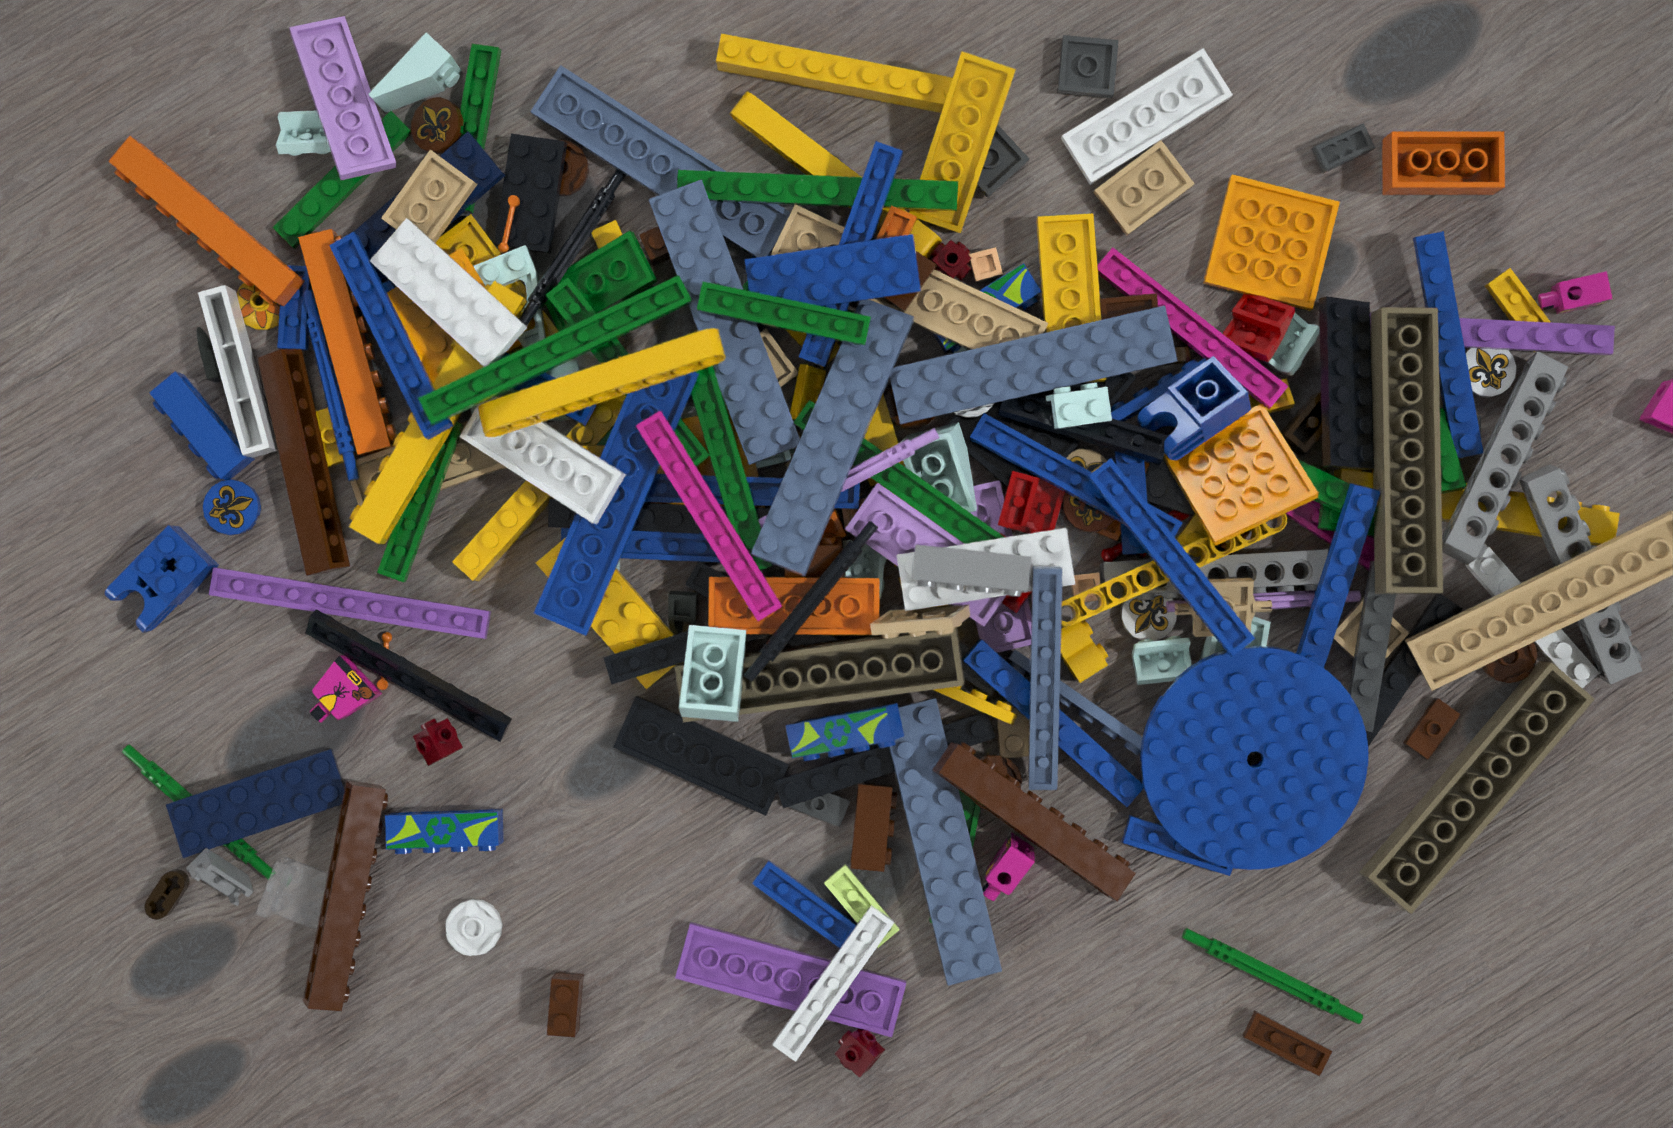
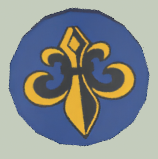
[203,480,261,535]

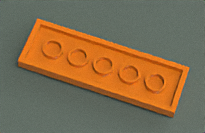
[709,577,880,635]

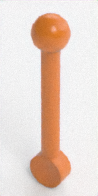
[498,195,520,253]
[377,632,392,690]

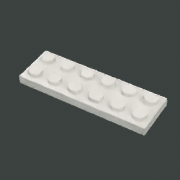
[1061,48,1233,185]
[370,218,527,367]
[460,394,626,524]
[897,528,1075,611]

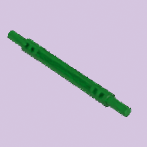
[122,744,277,881]
[1182,928,1363,1024]

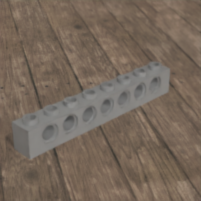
[1442,352,1568,565]
[1519,464,1642,685]
[1100,549,1328,600]

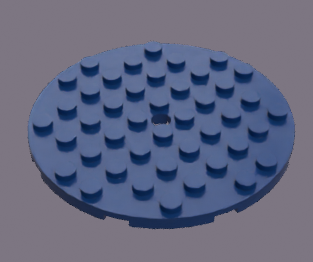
[1140,646,1368,870]

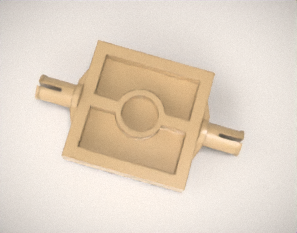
[1175,578,1272,637]

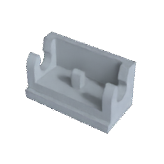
[186,848,254,906]

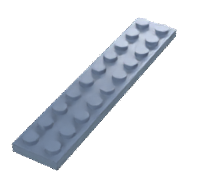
[530,65,791,258]
[648,179,800,465]
[751,299,914,576]
[890,306,1177,424]
[889,697,1002,986]

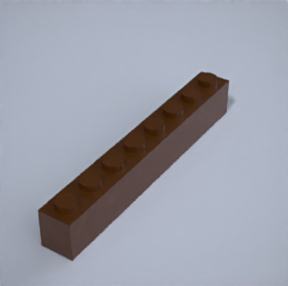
[258,349,350,576]
[932,742,1136,901]
[303,780,388,1011]

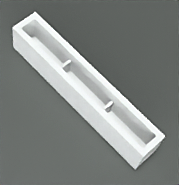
[198,285,278,458]

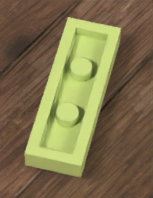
[824,864,899,948]

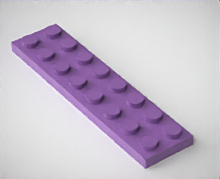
[675,922,906,1037]

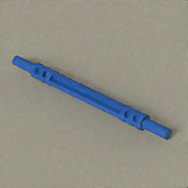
[303,290,360,481]

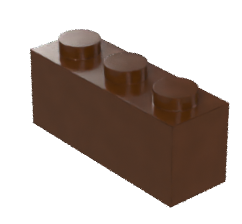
[850,782,897,872]

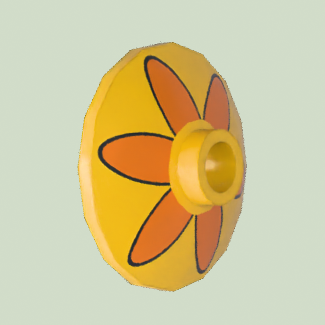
[237,283,280,330]

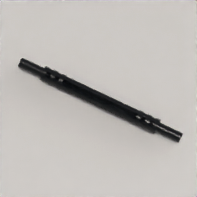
[518,169,626,326]
[744,521,878,682]

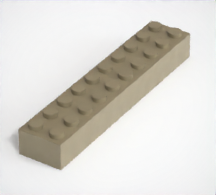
[1370,307,1443,594]
[674,627,965,722]
[1359,661,1595,914]

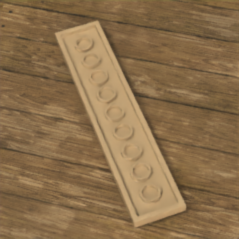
[771,204,1048,350]
[1405,510,1673,691]

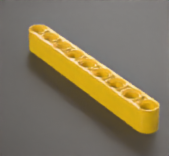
[729,91,942,259]
[478,328,726,437]
[1061,514,1287,627]

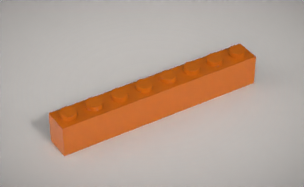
[109,136,305,306]
[298,229,397,456]

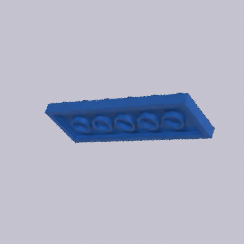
[745,234,921,306]

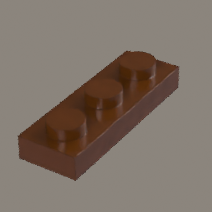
[1242,1011,1333,1076]

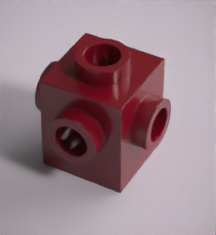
[931,240,972,281]
[413,718,463,766]
[834,1028,885,1078]

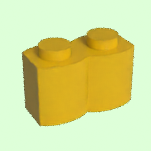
[1060,620,1109,683]

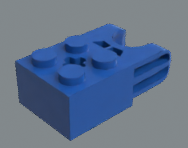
[1137,356,1251,461]
[105,525,219,633]

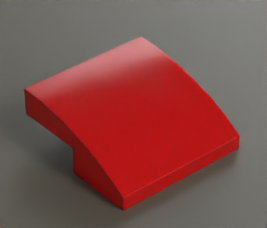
[1222,294,1295,362]
[998,471,1065,534]

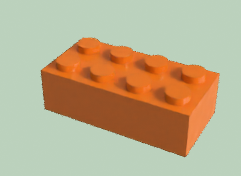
[1382,131,1505,195]

